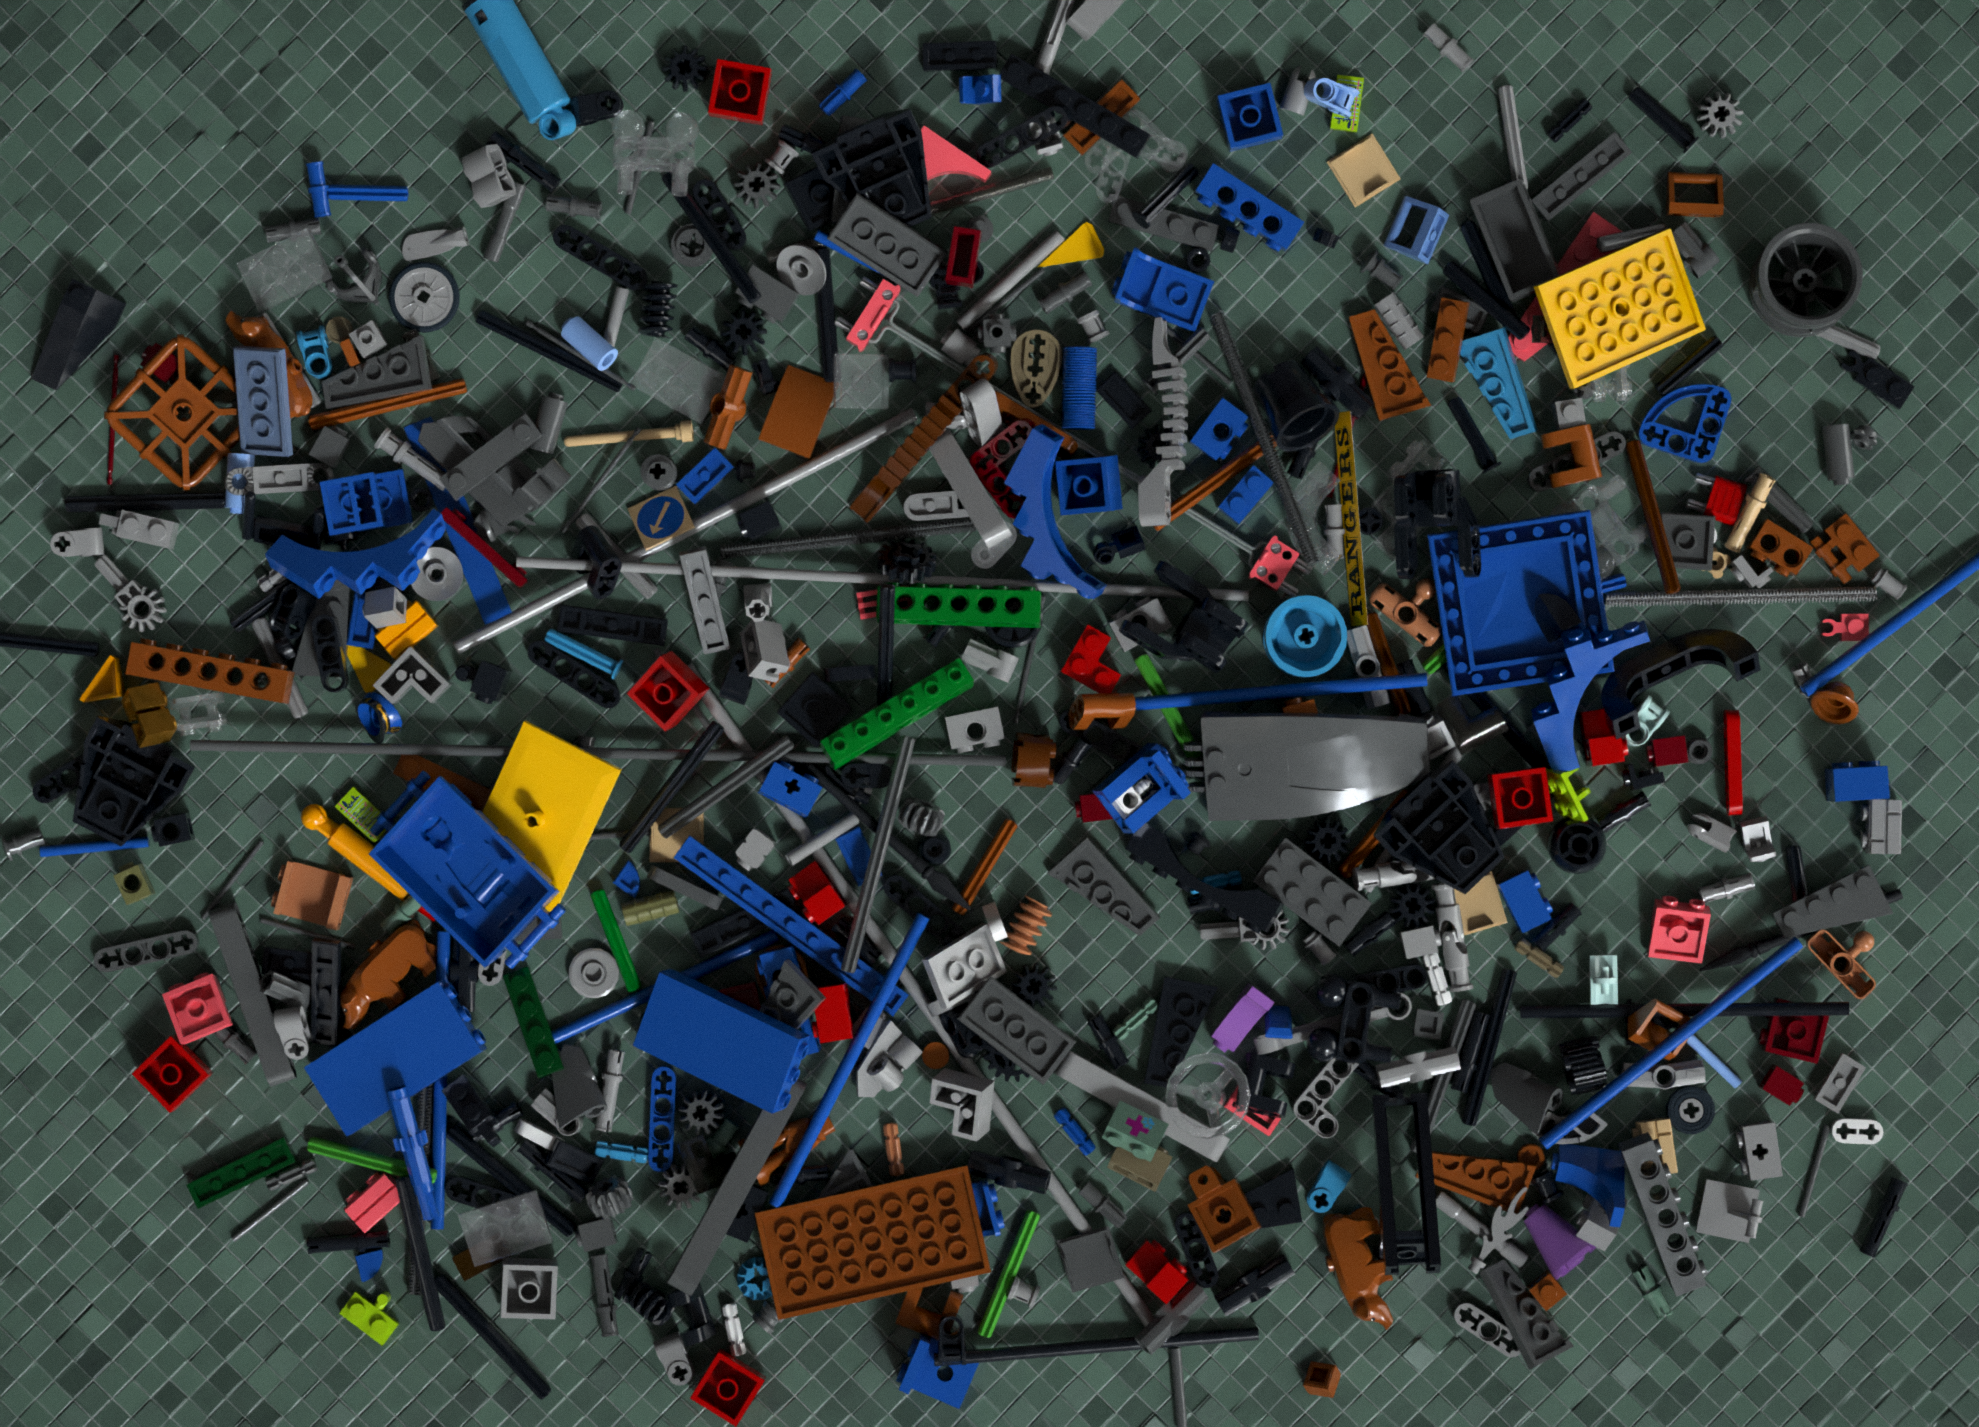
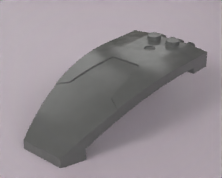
[1183,711,1431,821]

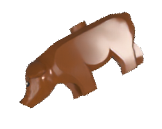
[226,311,313,419]
[340,919,437,1029]
[1323,1207,1394,1330]

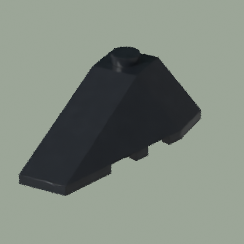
[31,279,127,391]

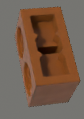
[1746,519,1814,577]

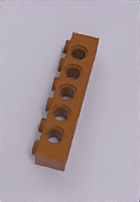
[125,638,295,704]

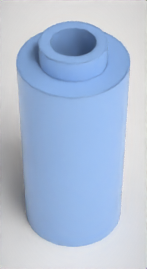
[561,316,618,371]
[224,453,255,514]

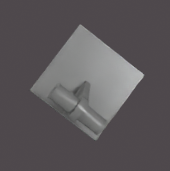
[1695,1179,1764,1243]

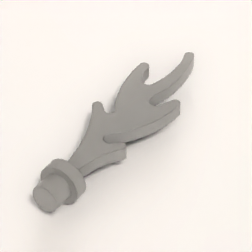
[1468,1186,1529,1274]

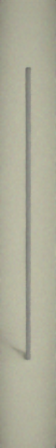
[516,556,1249,601]

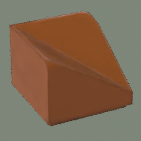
[1303,1361,1341,1398]

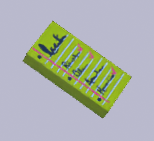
[1330,75,1364,133]
[335,787,387,843]

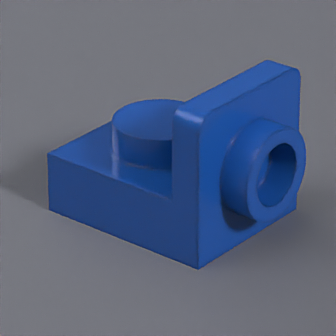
[959,74,1001,105]

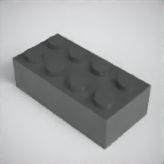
[1469,179,1561,302]
[1251,837,1372,947]

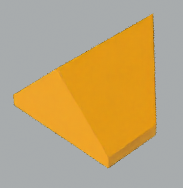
[79,655,125,703]

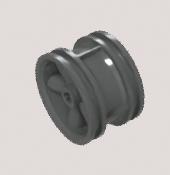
[1749,223,1863,337]

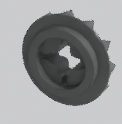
[671,224,713,267]

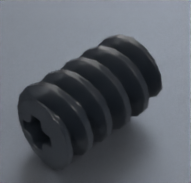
[638,281,678,339]

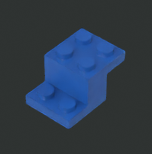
[320,469,413,536]

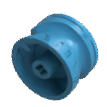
[1263,595,1347,678]

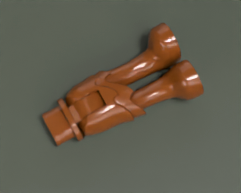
[738,1115,836,1187]

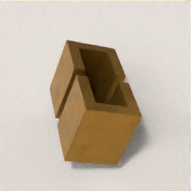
[121,682,177,748]

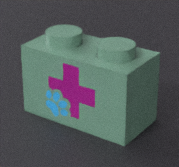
[1102,1100,1169,1162]

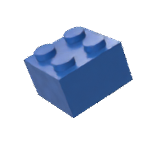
[1216,83,1283,152]
[1055,455,1123,515]
[1824,760,1890,802]

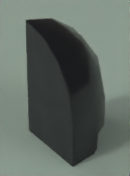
[1534,593,1581,643]

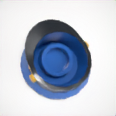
[356,692,403,744]

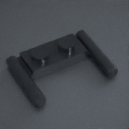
[242,491,325,550]

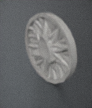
[569,948,619,998]

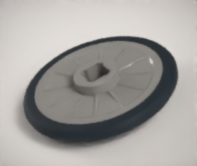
[389,262,460,333]

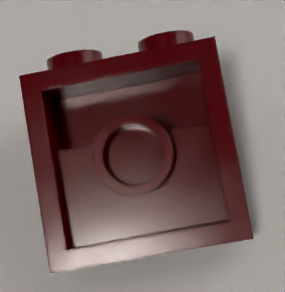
[1759,997,1829,1064]

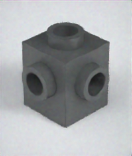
[978,314,1016,353]

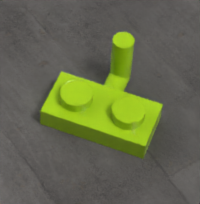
[339,1291,400,1346]

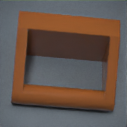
[1666,172,1724,218]
[1628,998,1691,1061]

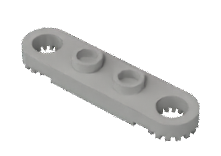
[225,463,334,496]

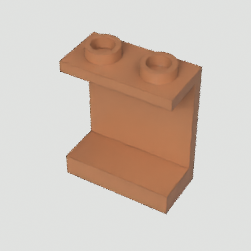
[271,861,354,930]

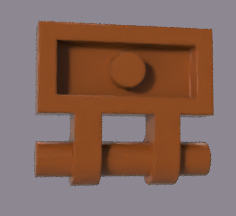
[1810,513,1880,584]

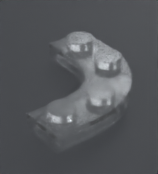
[1287,461,1342,576]

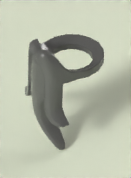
[473,510,536,542]

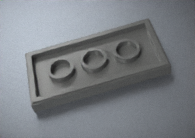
[827,193,948,297]
[957,975,1076,1085]

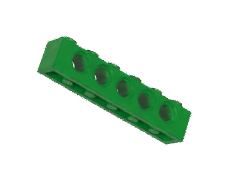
[876,582,1042,628]
[820,658,974,770]

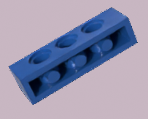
[1195,163,1304,252]
[757,944,822,1055]

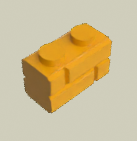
[374,600,439,660]

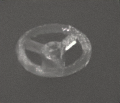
[1165,1052,1251,1139]

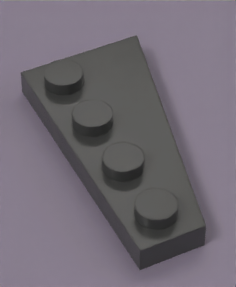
[322,335,432,409]
[292,580,350,677]
[1047,837,1161,936]
[1771,865,1893,938]
[759,959,826,1029]
[1479,1260,1574,1370]

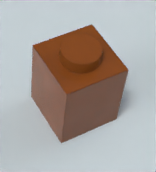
[1526,1270,1567,1311]

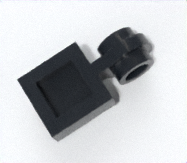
[1093,525,1146,565]

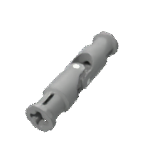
[1431,882,1473,992]

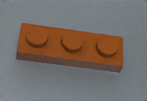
[1063,80,1140,156]
[1427,297,1470,383]

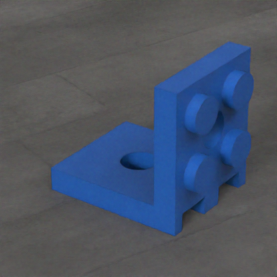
[896,1334,979,1409]

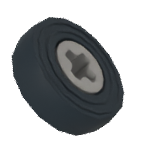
[1666,1086,1715,1134]

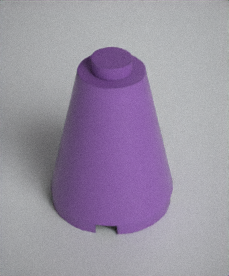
[1524,1204,1597,1281]

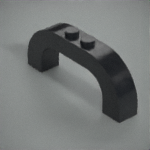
[1601,629,1761,740]

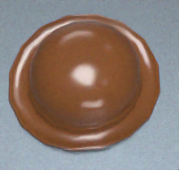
[1810,681,1859,725]

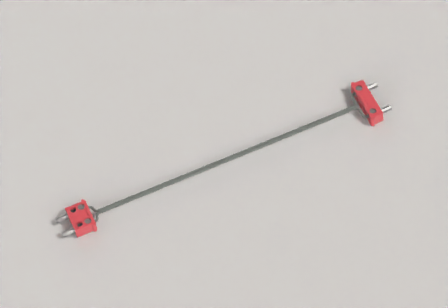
[835,276,1313,597]

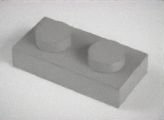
[1813,1053,1866,1114]

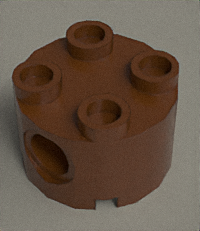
[1011,732,1056,788]

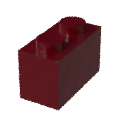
[945,226,982,288]

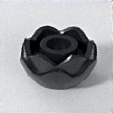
[917,833,951,866]

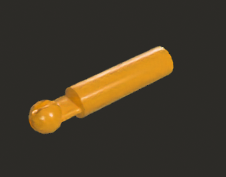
[301,804,410,901]

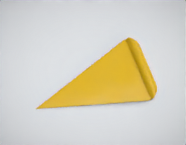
[1037,222,1104,268]
[347,645,392,693]

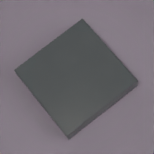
[1657,512,1716,571]

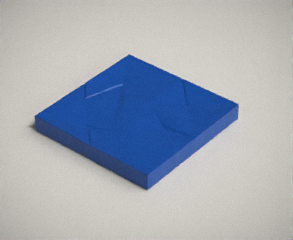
[1428,509,1615,696]

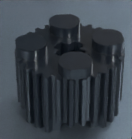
[1559,1035,1608,1095]

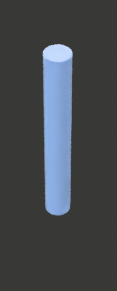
[1686,1034,1742,1089]

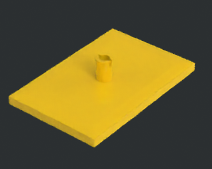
[1534,228,1706,389]
[483,721,622,912]

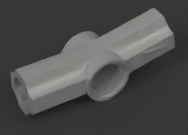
[1621,1059,1706,1089]

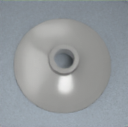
[776,244,826,295]
[411,547,463,601]

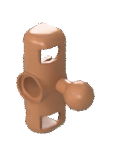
[1369,578,1442,647]
[1806,929,1876,999]

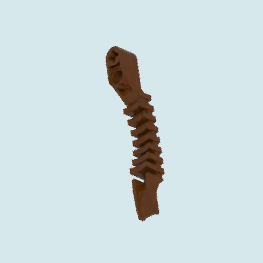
[849,353,998,523]

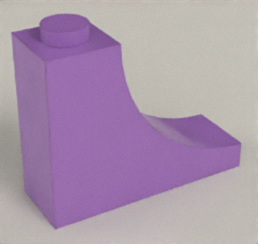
[1211,983,1275,1053]

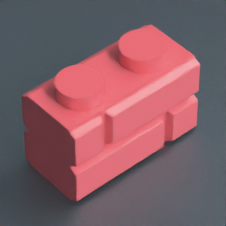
[344,1172,400,1233]

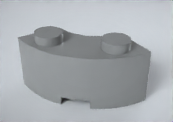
[1529,1110,1608,1144]

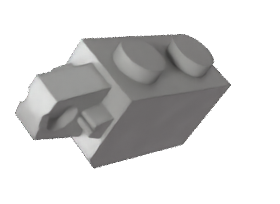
[99,510,180,550]

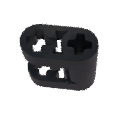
[570,525,622,599]
[1235,1053,1296,1118]
[667,1282,717,1347]

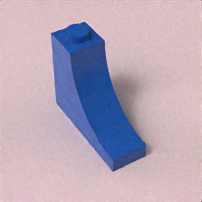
[1551,1144,1625,1228]

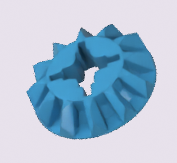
[737,1257,773,1300]

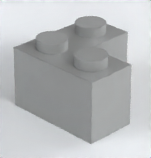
[373,646,453,705]
[930,1068,995,1142]

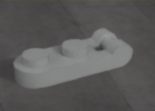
[904,491,969,521]

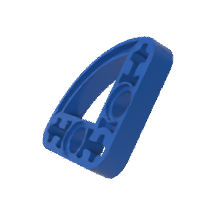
[1637,384,1732,463]

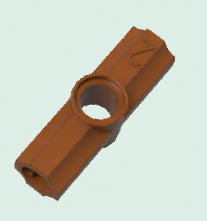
[704,365,753,449]

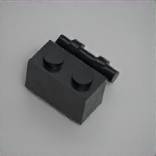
[455,661,512,704]

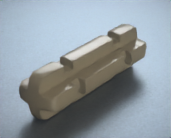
[1514,938,1564,978]

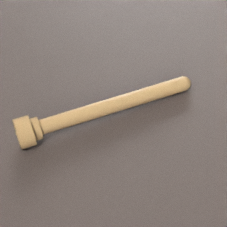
[563,420,694,447]

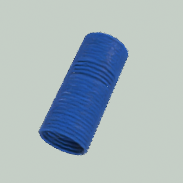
[1061,346,1097,430]

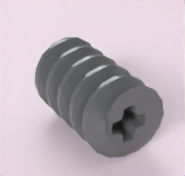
[640,454,678,491]

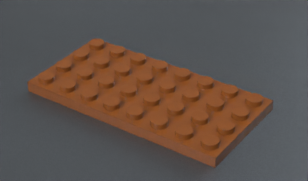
[755,1165,991,1320]

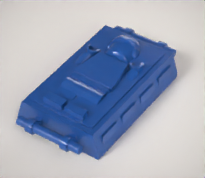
[369,771,566,969]

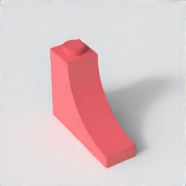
[921,125,991,183]

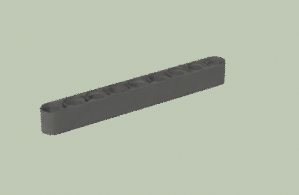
[667,1079,807,1296]

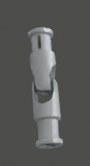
[1352,860,1435,891]

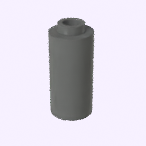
[528,392,568,455]
[1822,424,1855,486]

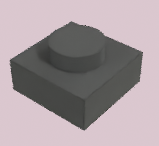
[1412,1008,1444,1040]

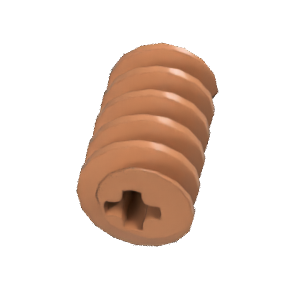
[999,895,1052,955]

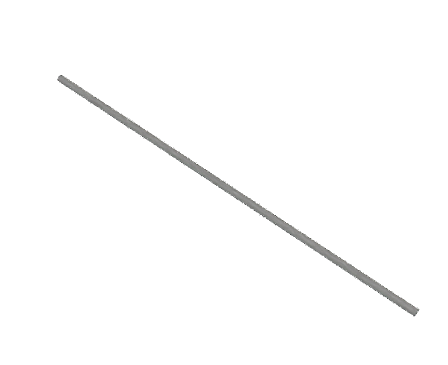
[688,664,1154,1327]

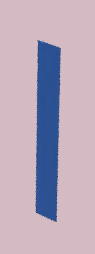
[404,416,512,625]

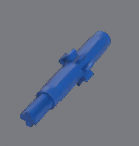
[387,1085,439,1221]

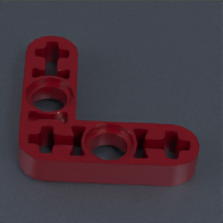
[970,418,1036,518]

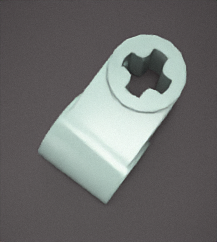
[1622,695,1670,747]

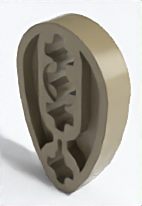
[1011,330,1062,409]

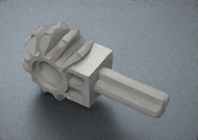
[94,555,167,632]
[1200,909,1290,950]

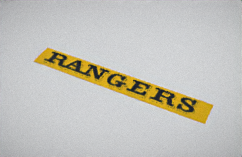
[1335,411,1368,626]

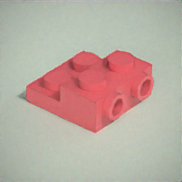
[1647,896,1711,964]
[162,973,233,1045]

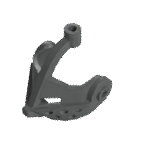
[323,246,382,306]

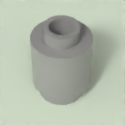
[940,328,982,366]

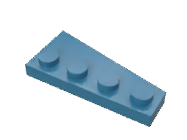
[1460,327,1538,439]

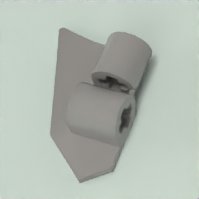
[856,1020,923,1097]

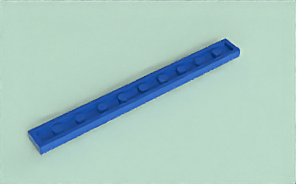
[673,835,909,1016]

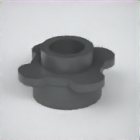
[1850,425,1878,450]

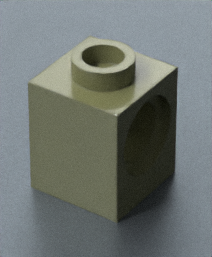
[113,861,155,905]

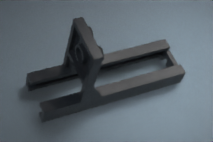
[1372,1093,1441,1275]

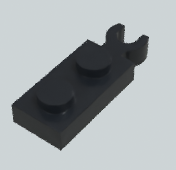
[1840,351,1915,410]

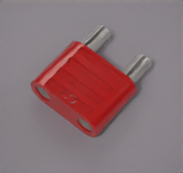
[1686,473,1747,526]

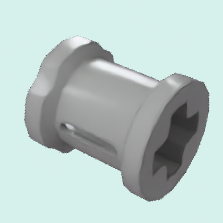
[764,140,799,176]
[1077,310,1110,345]
[1007,1276,1041,1309]

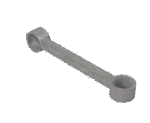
[1253,992,1412,1055]

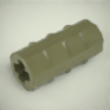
[621,890,680,926]

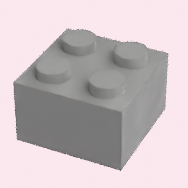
[500,1257,558,1319]

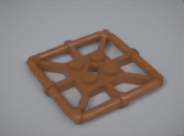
[104,334,240,490]

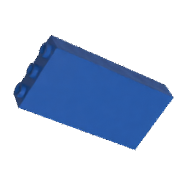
[633,969,810,1114]
[304,980,487,1137]

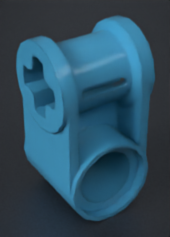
[296,325,333,380]
[1307,1159,1352,1213]

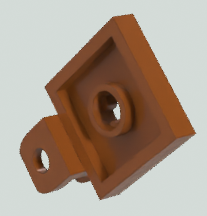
[1188,1166,1262,1253]

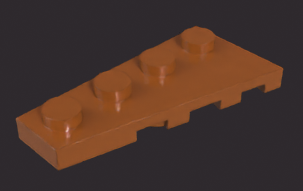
[1348,309,1431,421]
[1415,1151,1537,1213]

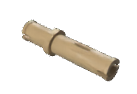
[1724,473,1776,553]

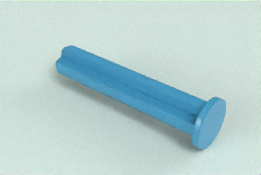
[544,629,623,680]

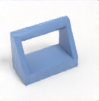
[1383,196,1449,264]

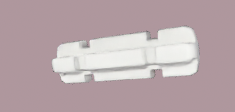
[1423,953,1452,1006]
[722,1303,746,1356]

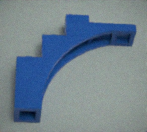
[1004,424,1107,599]
[265,509,447,599]
[1531,620,1650,772]

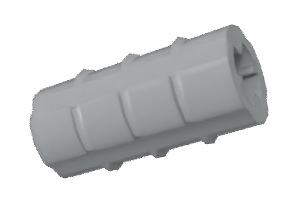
[1374,292,1424,350]

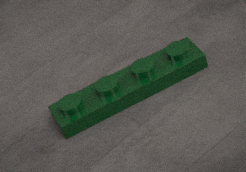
[503,967,565,1078]
[186,1137,297,1209]

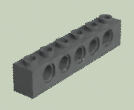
[1618,1132,1708,1297]

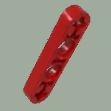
[1723,710,1743,815]

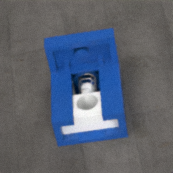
[1093,743,1191,834]

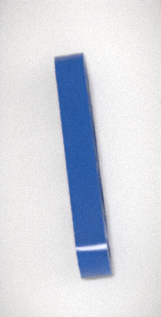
[648,1066,677,1172]

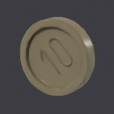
[326,316,353,344]

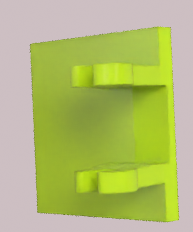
[1546,768,1591,822]

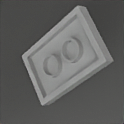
[922,923,1007,1009]

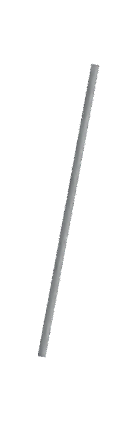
[453,408,918,654]

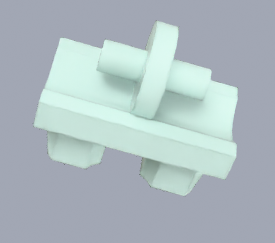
[1589,955,1618,1005]

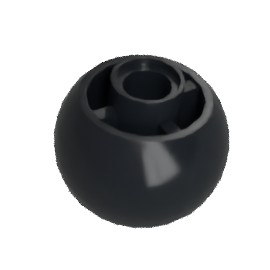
[1547,817,1607,874]

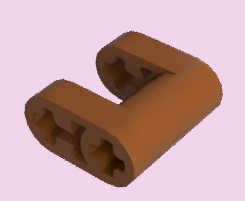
[1540,424,1602,488]
[1068,693,1136,730]
[895,1288,964,1340]

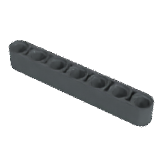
[209,902,297,1087]

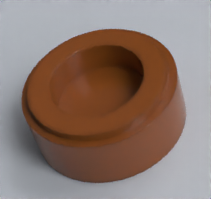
[922,1042,949,1069]
[1517,1143,1545,1170]

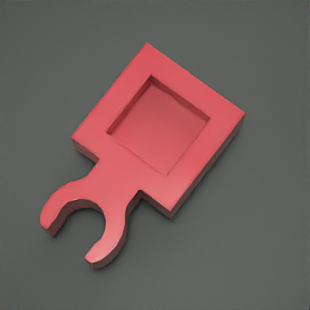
[1821,614,1869,641]

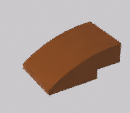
[758,365,839,459]

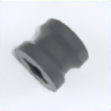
[751,1300,784,1335]

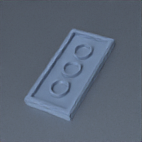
[233,346,293,457]

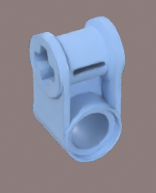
[1304,78,1360,118]

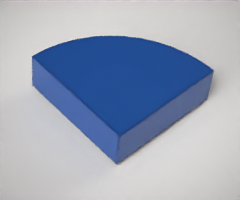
[612,860,640,898]
[355,1249,383,1282]

